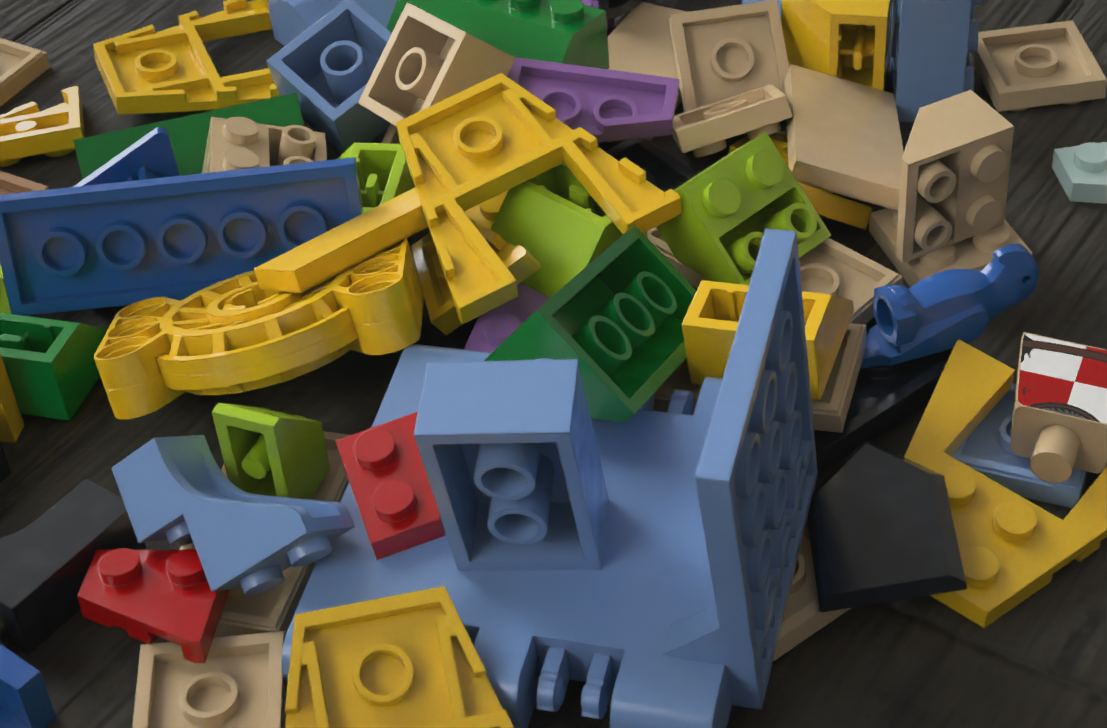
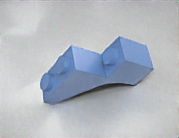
[111,435,355,596]

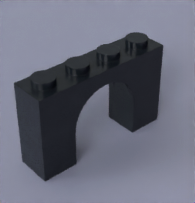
[0,441,147,655]

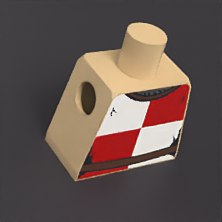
[1010,332,1107,483]

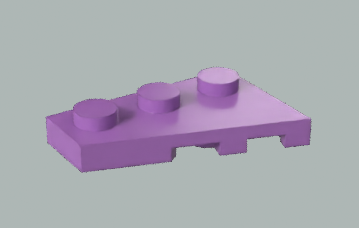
[508,57,679,143]

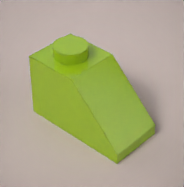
[212,403,330,499]

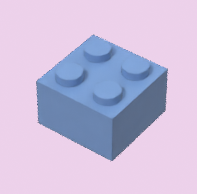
[266,0,392,154]

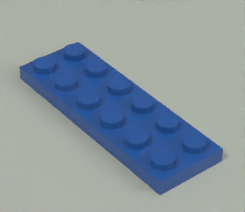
[0,157,364,316]

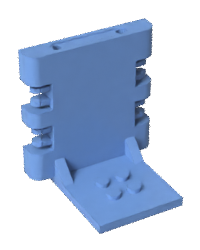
[281,229,818,728]

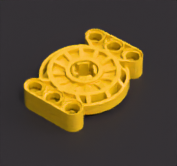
[94,238,424,420]

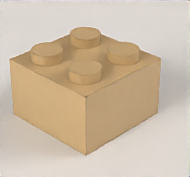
[358,2,516,127]

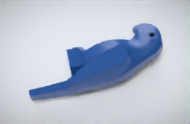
[860,243,1039,369]

